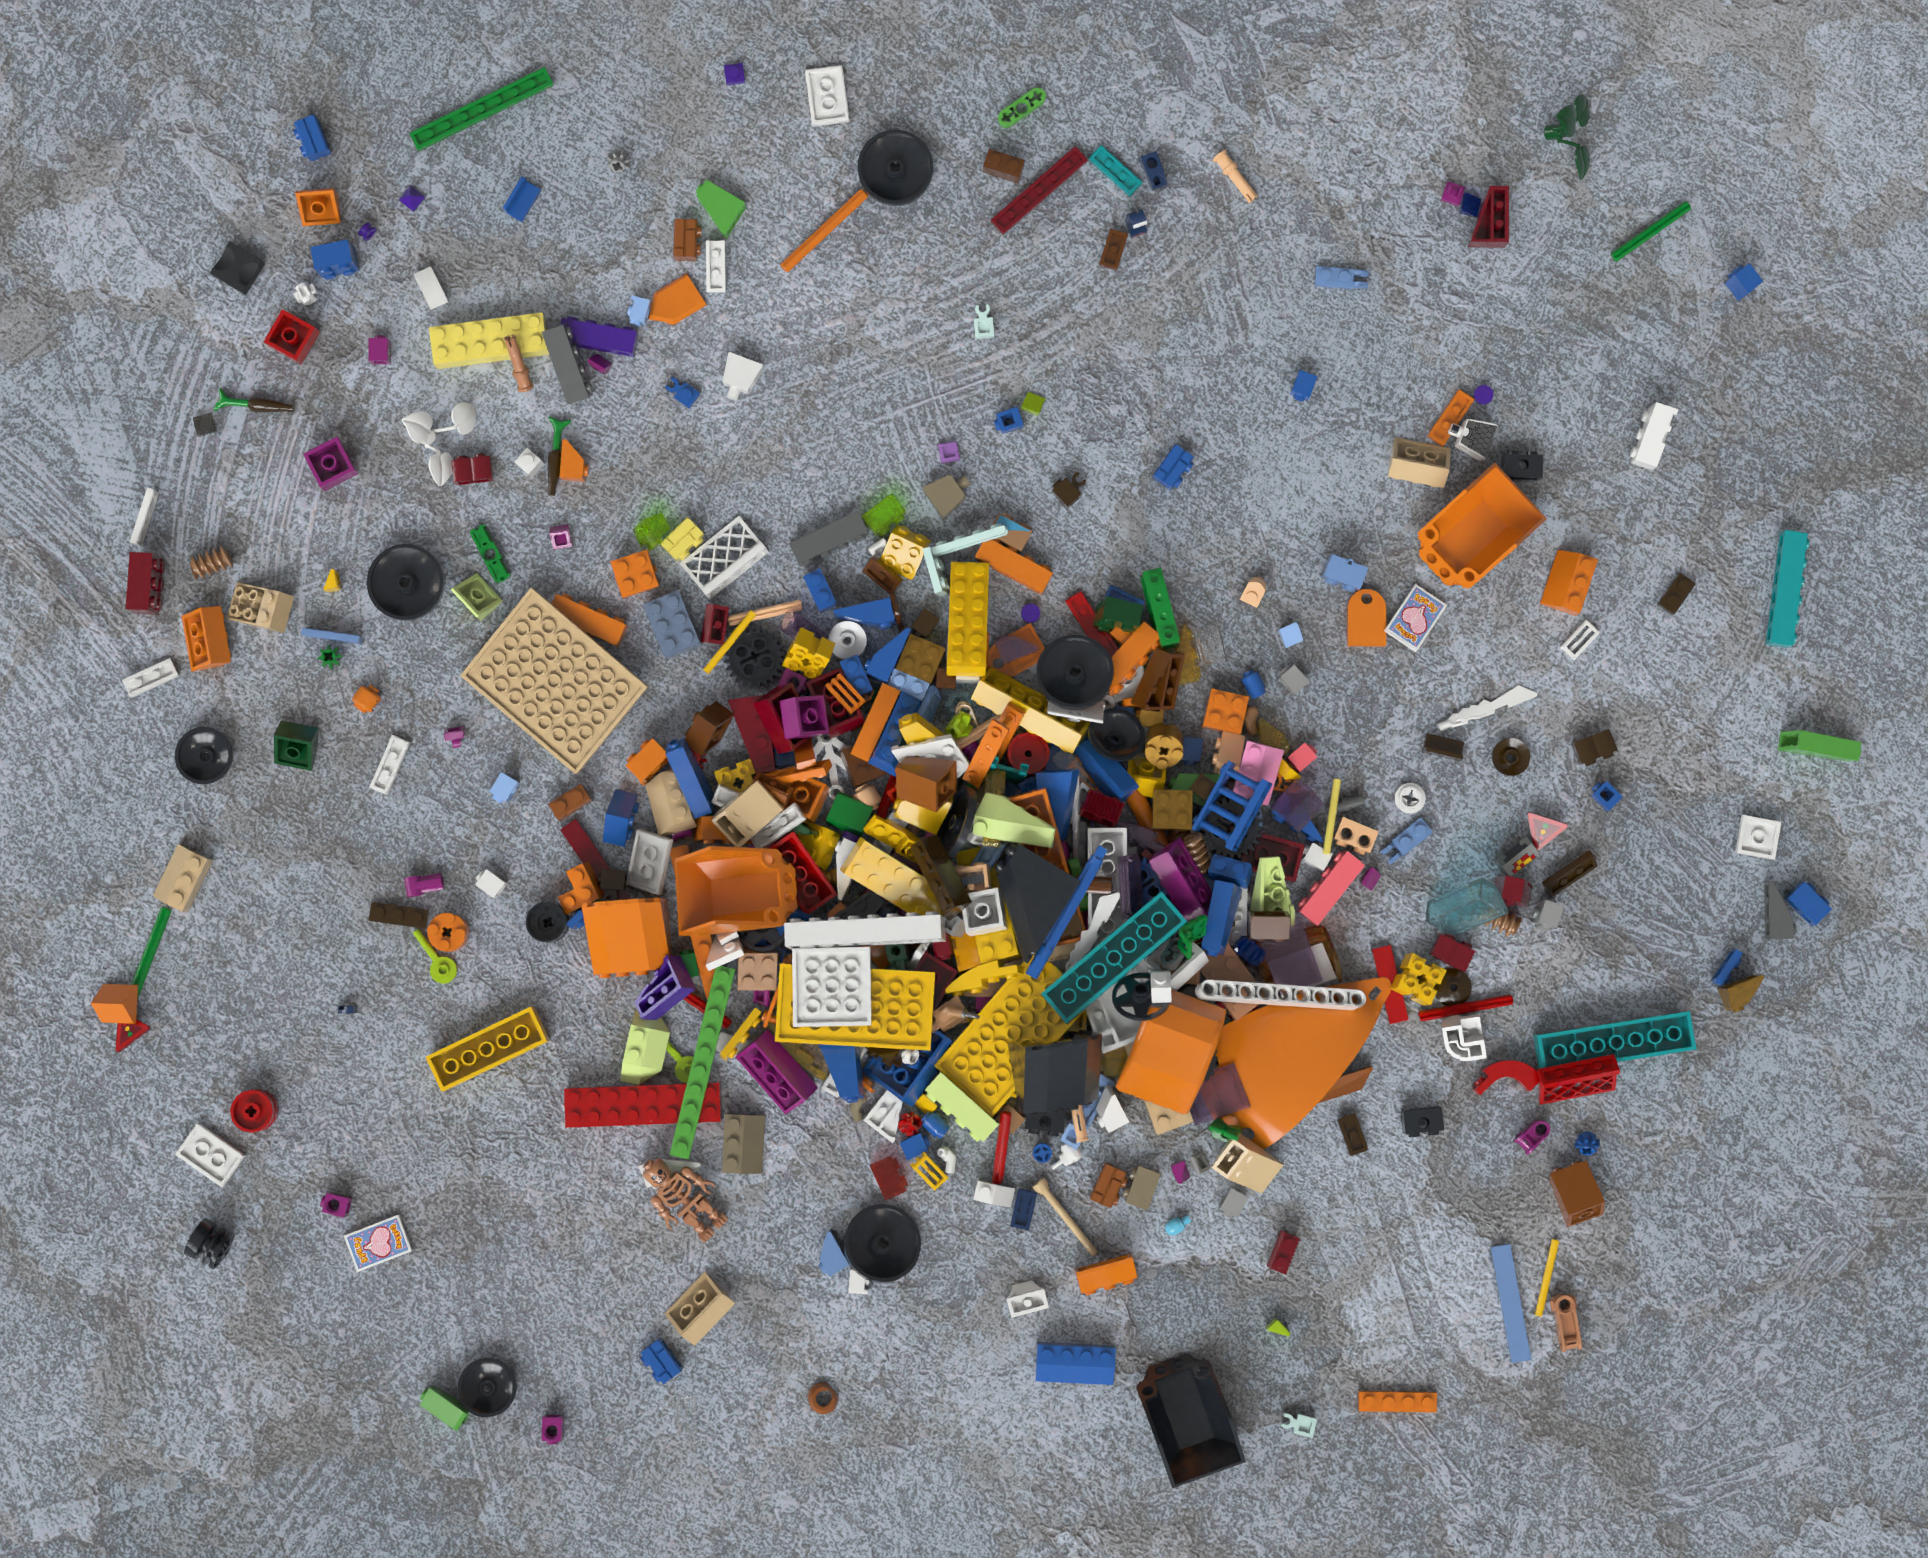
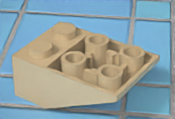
[227,582,294,633]
[711,780,784,847]
[1212,1134,1284,1194]

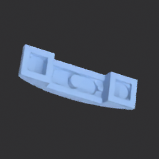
[1060,1074,1115,1150]

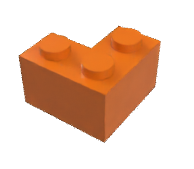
[558,862,605,915]

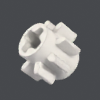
[293,282,319,306]

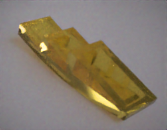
[768,1022,828,1082]

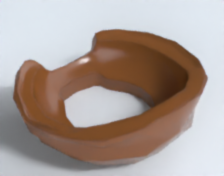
[808,1382,839,1414]

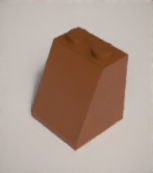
[895,757,957,812]
[1549,1161,1605,1228]

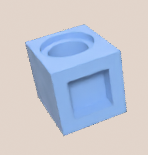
[489,772,520,803]

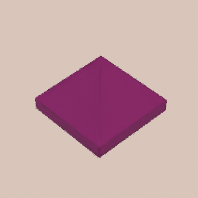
[753,990,770,1007]

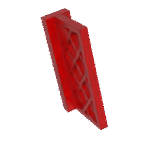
[1538,1054,1620,1105]

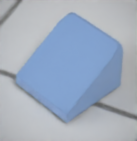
[1278,622,1303,648]

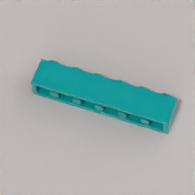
[1765,530,1810,648]

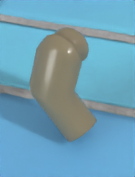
[849,1094,867,1123]

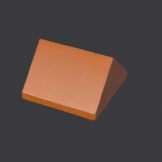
[295,188,341,226]
[91,984,138,1024]

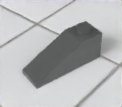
[1764,881,1796,939]

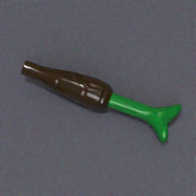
[214,388,295,412]
[548,416,571,496]

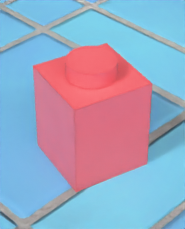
[1286,743,1317,773]

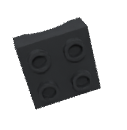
[210,241,265,295]

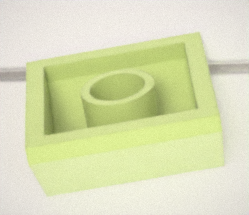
[451,573,503,621]

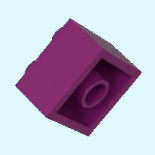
[303,437,359,491]
[780,695,829,739]

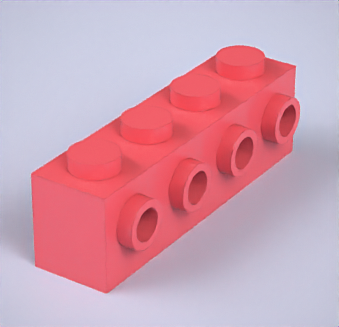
[1296,850,1365,926]

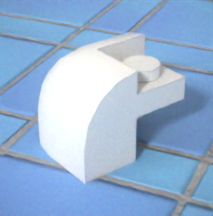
[1441,1014,1487,1061]

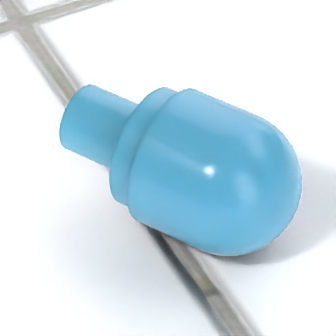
[1165,1215,1191,1236]

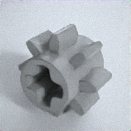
[607,149,631,173]

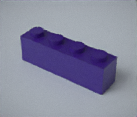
[560,316,638,357]

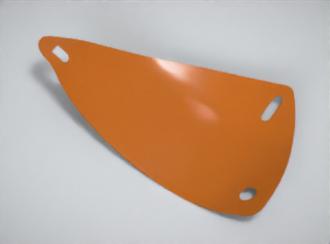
[1200,977,1391,1150]

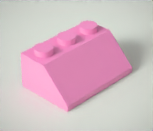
[1232,740,1284,806]

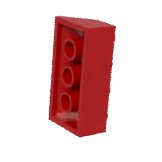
[766,831,838,914]

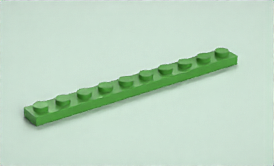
[670,966,736,1160]

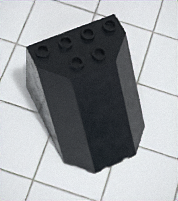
[995,841,1080,964]
[1008,1029,1102,1116]
[1136,1353,1246,1489]

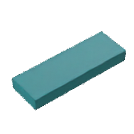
[1088,145,1143,197]

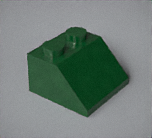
[274,720,318,771]

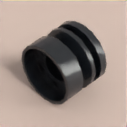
[526,902,570,943]
[184,1218,235,1270]

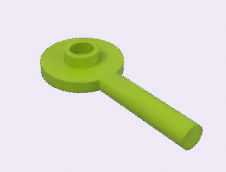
[413,929,457,984]
[667,1041,693,1083]

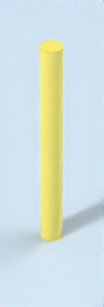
[1323,779,1341,855]

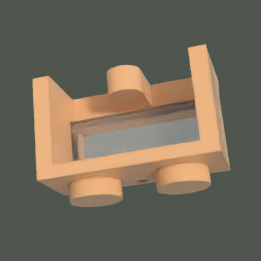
[954,862,993,893]

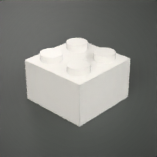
[962,887,1008,937]

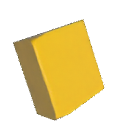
[323,569,341,592]
[1278,758,1301,779]
[915,1093,938,1114]

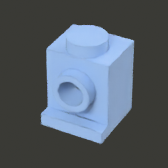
[628,295,652,327]

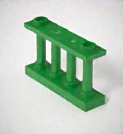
[1140,567,1180,648]

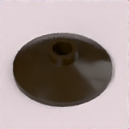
[1492,738,1530,776]
[1433,968,1472,1006]

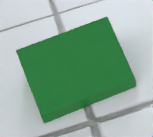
[826,792,874,837]

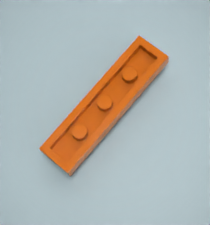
[763,759,832,785]
[1358,1391,1437,1413]

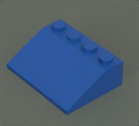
[862,1030,954,1107]

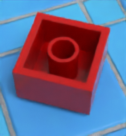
[263,309,320,365]

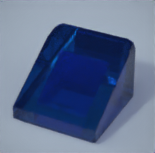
[1459,192,1481,218]

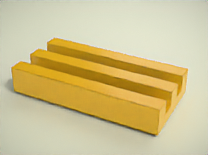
[910,1152,949,1191]

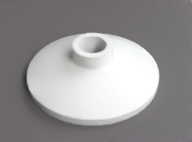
[828,621,867,659]

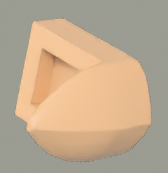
[1240,577,1266,607]

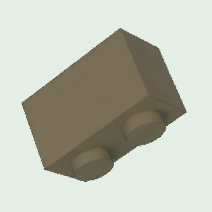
[1123,1165,1161,1211]

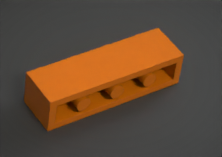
[975,539,1053,595]
[552,593,628,647]
[1108,622,1161,697]

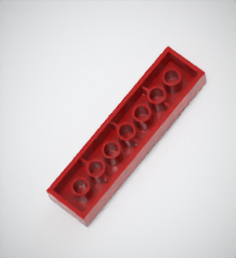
[564,1082,722,1128]

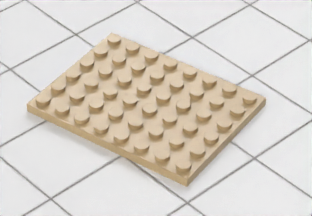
[460,587,649,775]

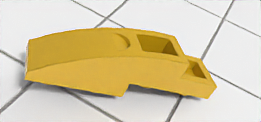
[863,815,920,864]
[945,960,1024,997]

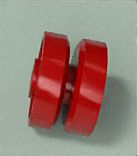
[1006,732,1050,778]
[230,1089,279,1133]

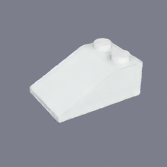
[835,838,856,901]

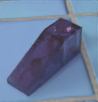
[777,612,834,659]

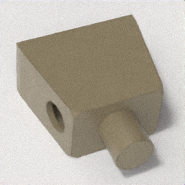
[923,475,971,520]

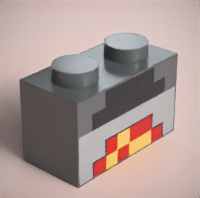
[1493,836,1540,877]

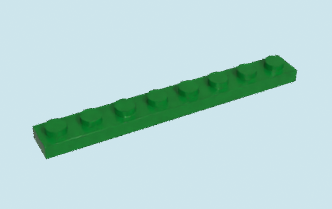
[409,67,554,152]

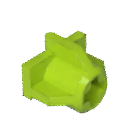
[945,710,974,740]

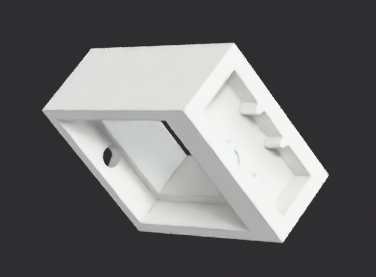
[1145,939,1209,991]

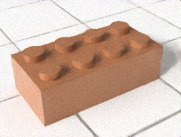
[1191,942,1265,1021]

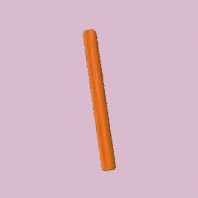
[781,189,868,272]

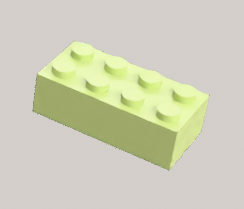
[925,1072,999,1142]

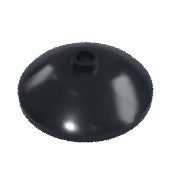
[1088,708,1145,761]
[175,727,233,784]
[457,1358,517,1417]

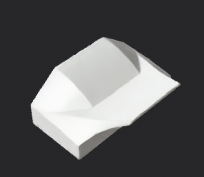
[1006,1280,1049,1318]

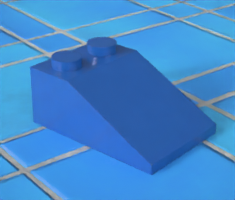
[833,597,896,631]
[864,628,912,685]

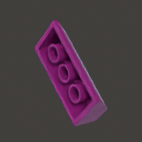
[1149,837,1213,922]
[735,1030,818,1115]

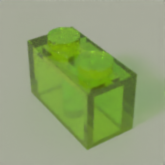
[862,493,906,537]

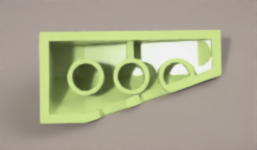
[973,792,1055,848]
[1250,856,1295,930]

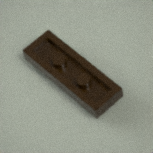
[1542,850,1598,898]
[368,902,430,929]

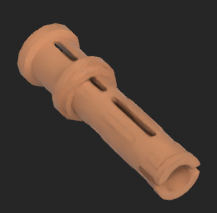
[504,334,534,392]

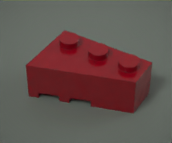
[1467,186,1509,248]
[1491,875,1533,908]

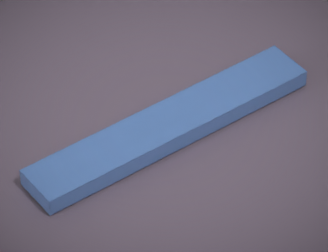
[1490,1243,1531,1363]

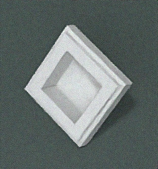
[868,538,887,560]

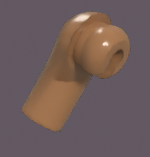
[1244,706,1258,735]

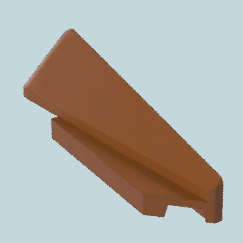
[1319,1066,1373,1103]

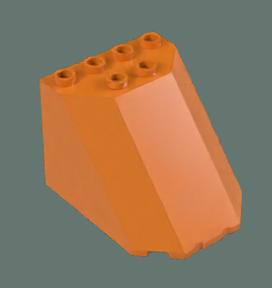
[1418,463,1547,588]
[674,846,798,936]
[582,898,672,978]

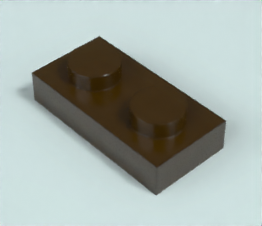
[1657,573,1696,615]
[1337,1113,1369,1156]

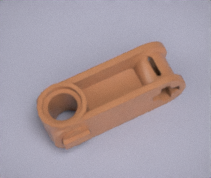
[1550,1293,1582,1353]

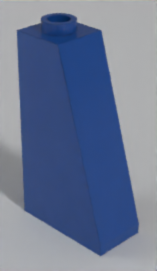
[1074,737,1139,802]
[665,738,714,819]
[1036,769,1079,841]
[1201,880,1242,957]
[819,1044,864,1103]

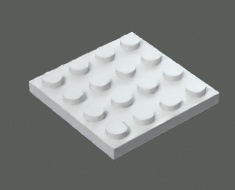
[792,947,872,1027]

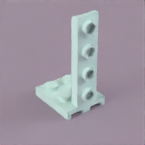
[922,523,1008,596]

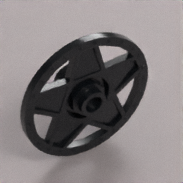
[737,915,791,952]
[1112,973,1171,1021]

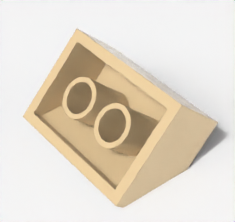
[1388,437,1451,488]
[645,769,696,836]
[153,844,213,912]
[664,1272,735,1346]

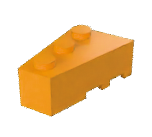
[950,913,982,975]

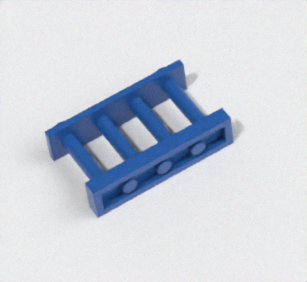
[1192,760,1273,852]

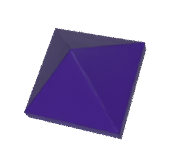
[399,185,426,212]

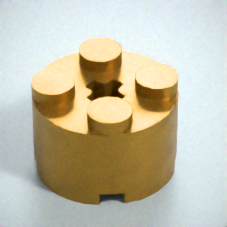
[1145,723,1183,769]

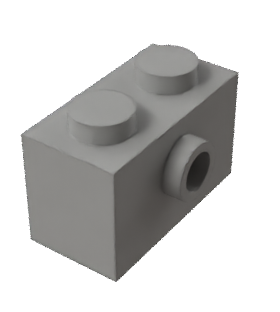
[1531,900,1564,931]

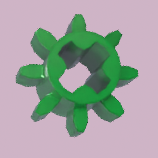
[318,645,343,670]

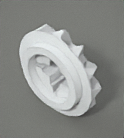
[1395,783,1426,813]

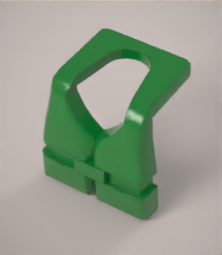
[1178,914,1208,960]
[1208,1117,1242,1143]

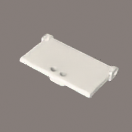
[1047,699,1106,723]

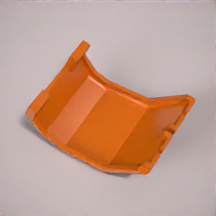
[1116,989,1226,1115]

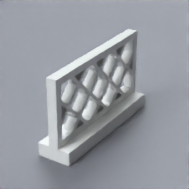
[680,516,769,600]

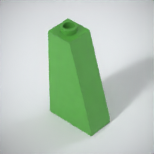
[1778,730,1862,762]

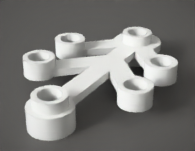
[814,735,850,800]

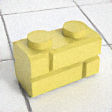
[660,517,705,562]

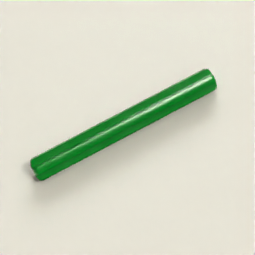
[1611,201,1691,262]
[131,907,172,998]

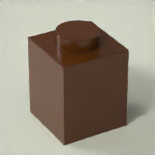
[936,668,956,691]

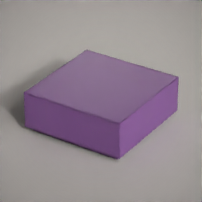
[938,441,960,464]

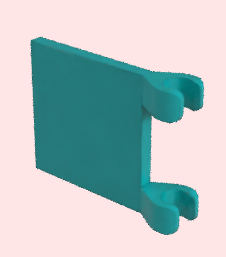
[985,756,1029,785]

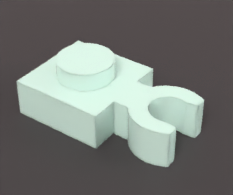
[974,304,994,339]
[1280,1413,1317,1438]

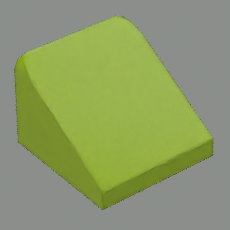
[1021,392,1046,416]
[1265,1318,1291,1337]

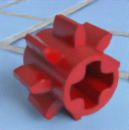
[898,1111,922,1137]

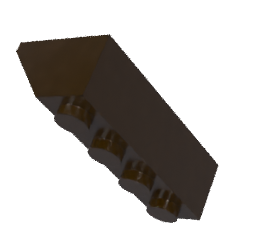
[910,834,972,921]

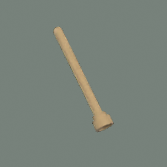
[1032,1177,1097,1256]

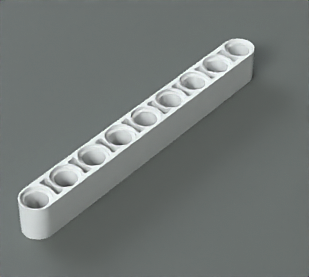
[1195,980,1366,1010]

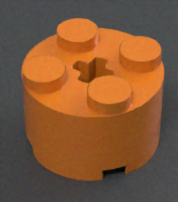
[427,913,470,952]

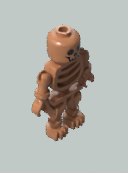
[643,1158,728,1243]

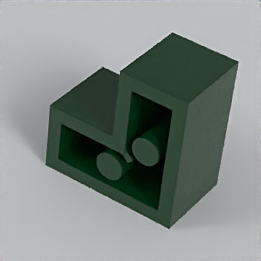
[1093,596,1143,633]

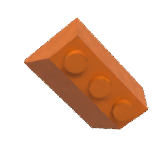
[1540,550,1598,616]
[181,606,231,672]
[1074,1254,1137,1295]

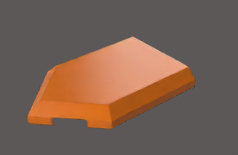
[648,273,706,325]

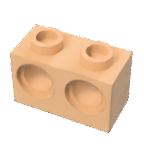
[1333,817,1379,855]

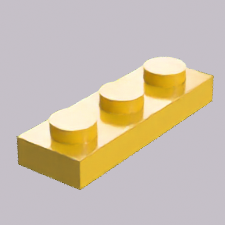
[720,1008,762,1061]

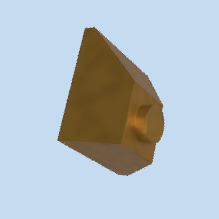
[1717,975,1764,1013]

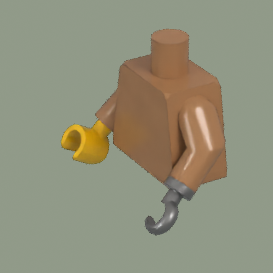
[932,996,980,1033]

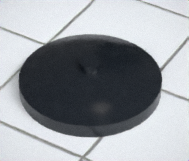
[858,130,933,206]
[367,544,445,621]
[1036,635,1114,710]
[937,785,977,860]
[843,1204,921,1283]

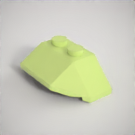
[620,1008,670,1085]

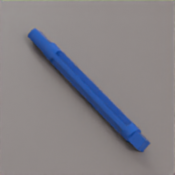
[1025,845,1108,979]

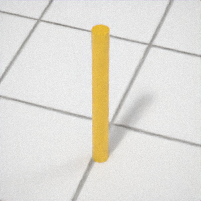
[703,610,756,674]
[1535,1239,1559,1317]

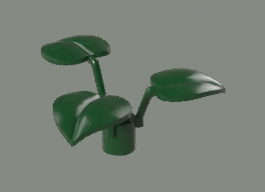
[1544,94,1590,180]

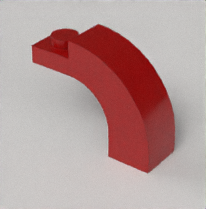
[1472,1060,1540,1095]

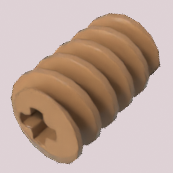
[190,546,234,580]
[1183,832,1211,874]
[1478,900,1522,937]

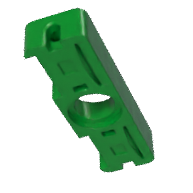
[470,524,511,584]

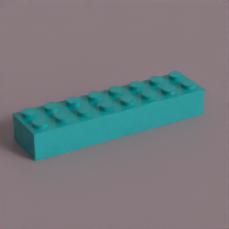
[1041,891,1187,1024]
[1533,1011,1697,1069]

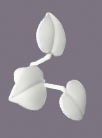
[401,402,476,486]

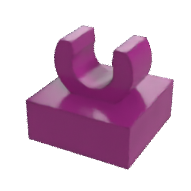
[1440,181,1466,207]
[444,726,466,748]

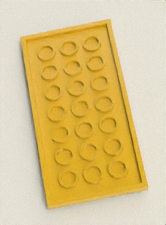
[934,955,1087,1117]
[775,964,935,1051]

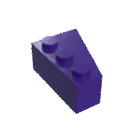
[634,955,696,1020]

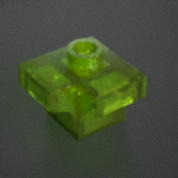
[633,513,670,551]

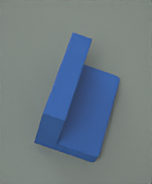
[503,176,541,223]

